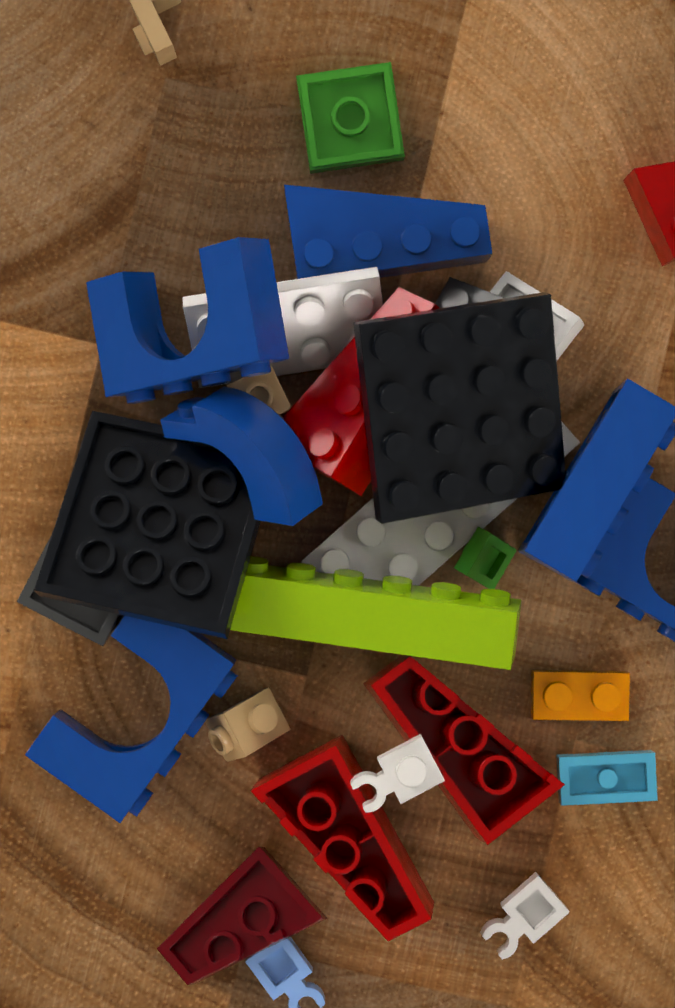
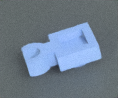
[245,937,325,1008]

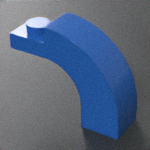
[160,386,323,526]

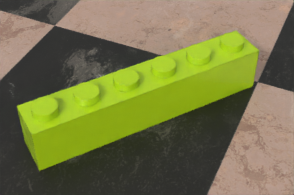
[230,556,522,670]

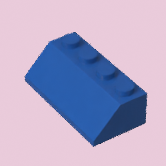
[518,379,675,582]

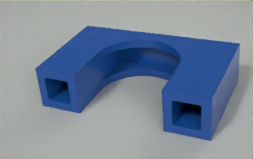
[86,237,289,404]
[575,478,675,642]
[25,616,238,823]

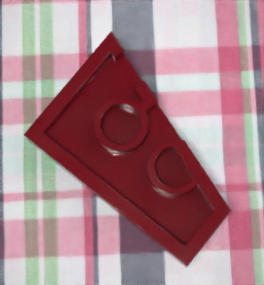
[157,846,328,985]

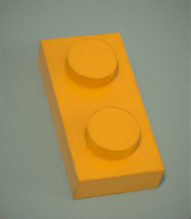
[531,670,630,721]

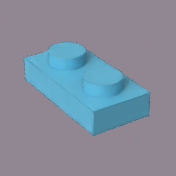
[556,750,658,806]

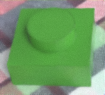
[454,527,517,589]

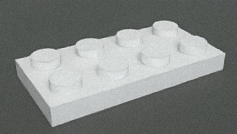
[182,267,383,388]

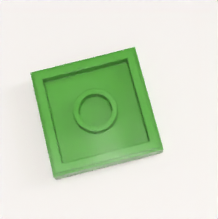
[296,62,405,174]

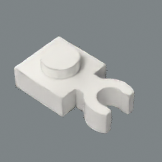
[350,734,445,813]
[480,872,570,960]

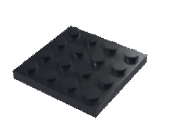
[353,292,566,524]
[34,411,261,639]

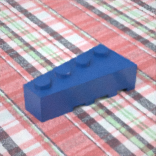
[284,185,492,279]

